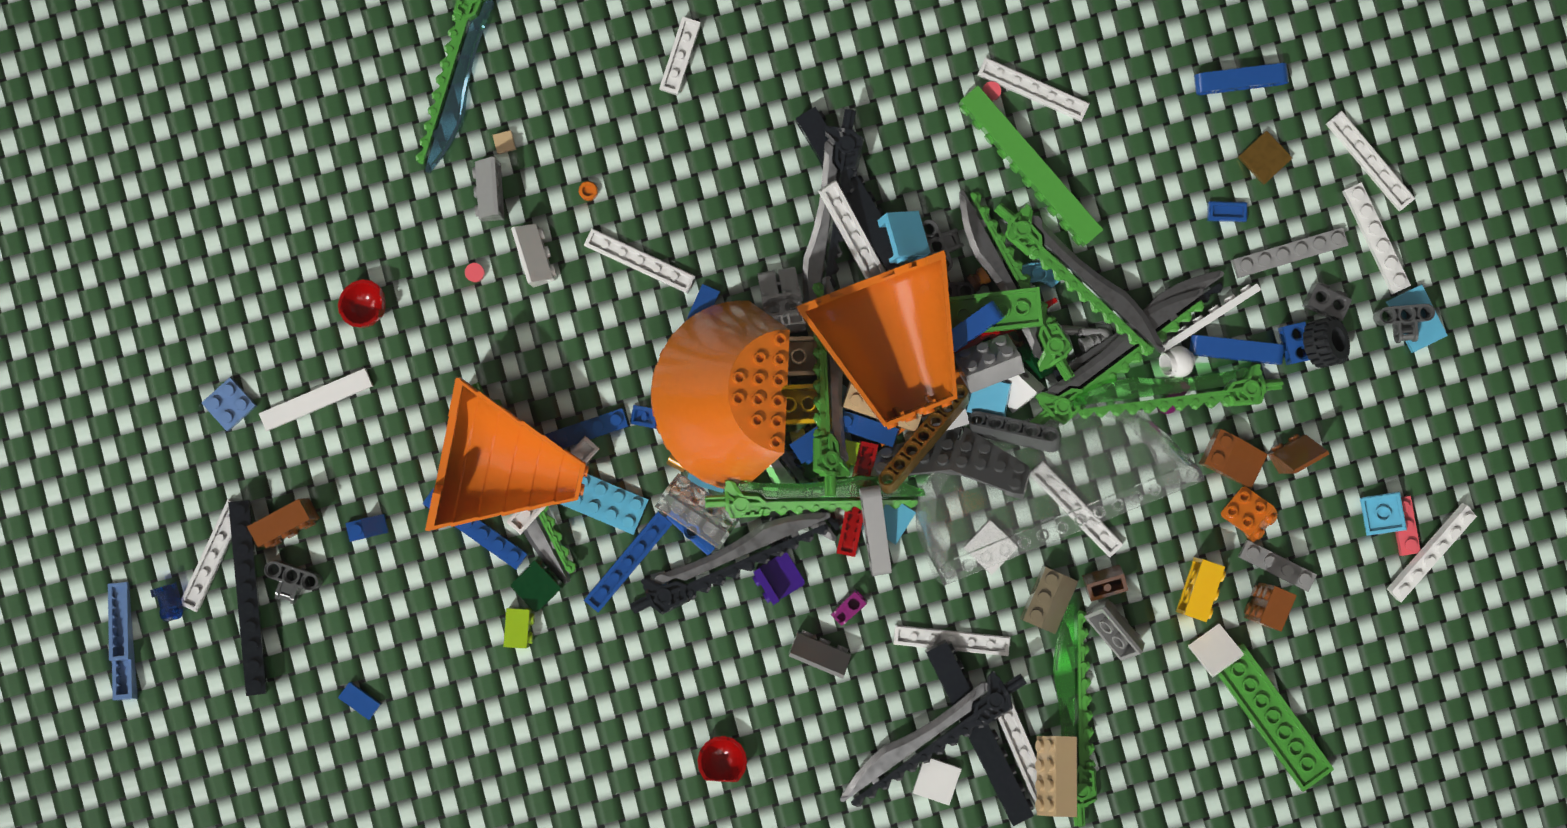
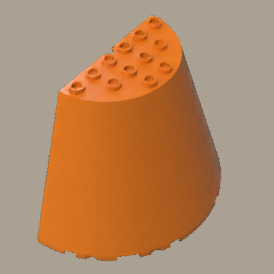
[651,301,790,490]

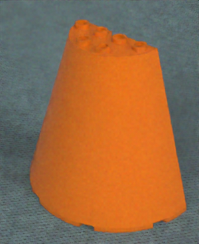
[796,250,958,429]

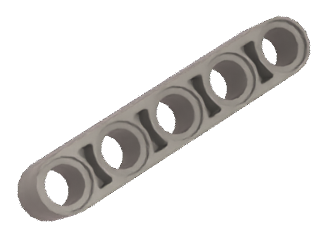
[859,485,892,577]

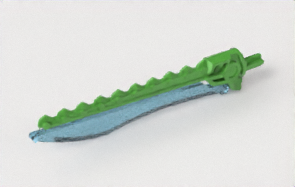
[415,0,495,173]

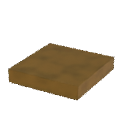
[1237,131,1293,185]

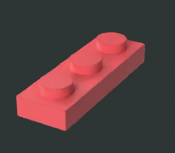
[1395,496,1420,556]

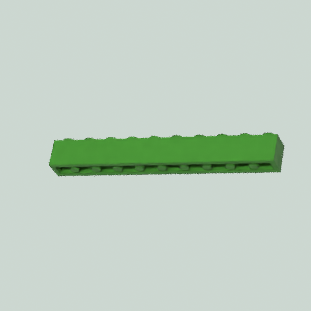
[959,86,1103,247]

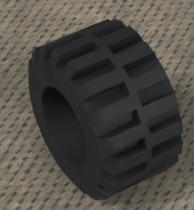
[1303,316,1350,368]

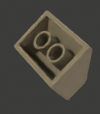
[1020,566,1078,634]

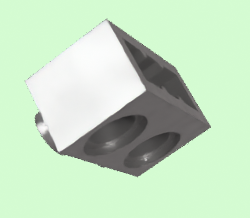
[1302,283,1352,321]

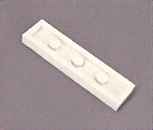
[659,16,701,96]

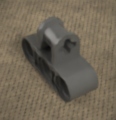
[922,220,964,272]
[1373,304,1435,343]
[264,560,323,605]

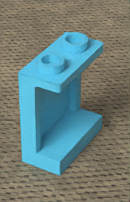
[877,211,931,265]

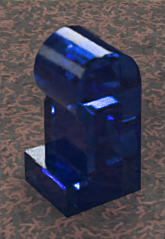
[150,583,183,622]

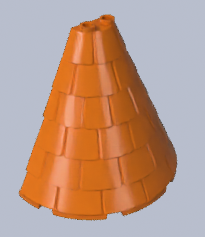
[425,376,589,531]

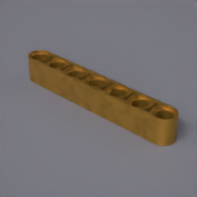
[878,384,969,494]

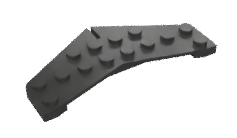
[870,427,1030,499]

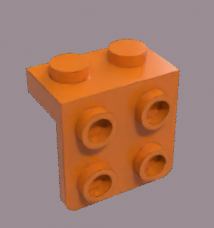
[1221,487,1278,543]

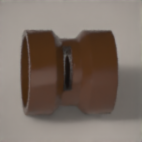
[965,267,991,293]

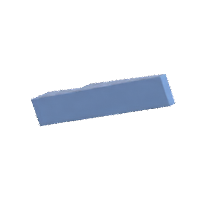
[108,582,138,701]

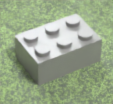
[954,333,1025,394]

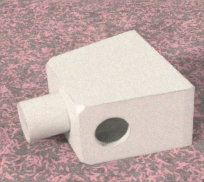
[1004,368,1045,413]

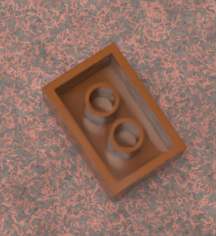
[247,498,320,548]
[1244,583,1297,632]

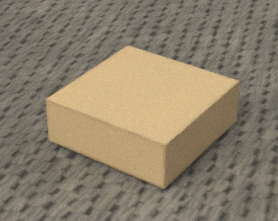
[492,130,516,154]

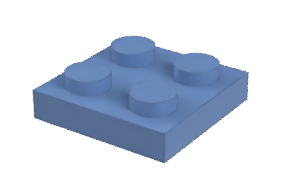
[201,377,257,431]

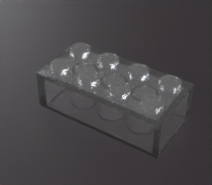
[655,473,741,550]

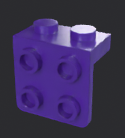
[752,552,805,605]

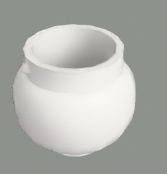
[1159,346,1195,378]

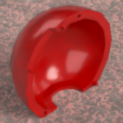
[338,279,385,328]
[697,736,747,782]

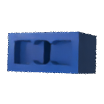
[1278,322,1310,365]

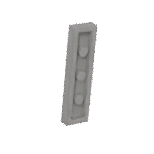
[1238,540,1317,592]

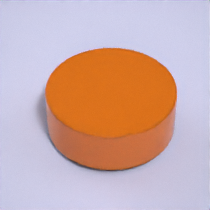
[579,181,598,201]

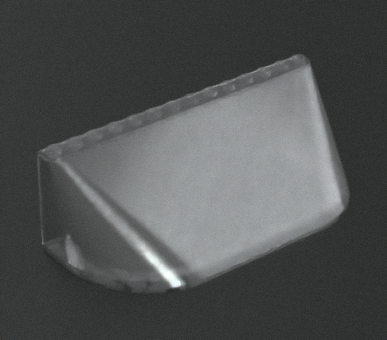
[916,397,1205,586]

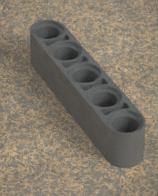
[968,411,1061,452]

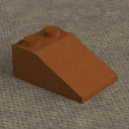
[1199,429,1268,489]
[1268,433,1329,474]

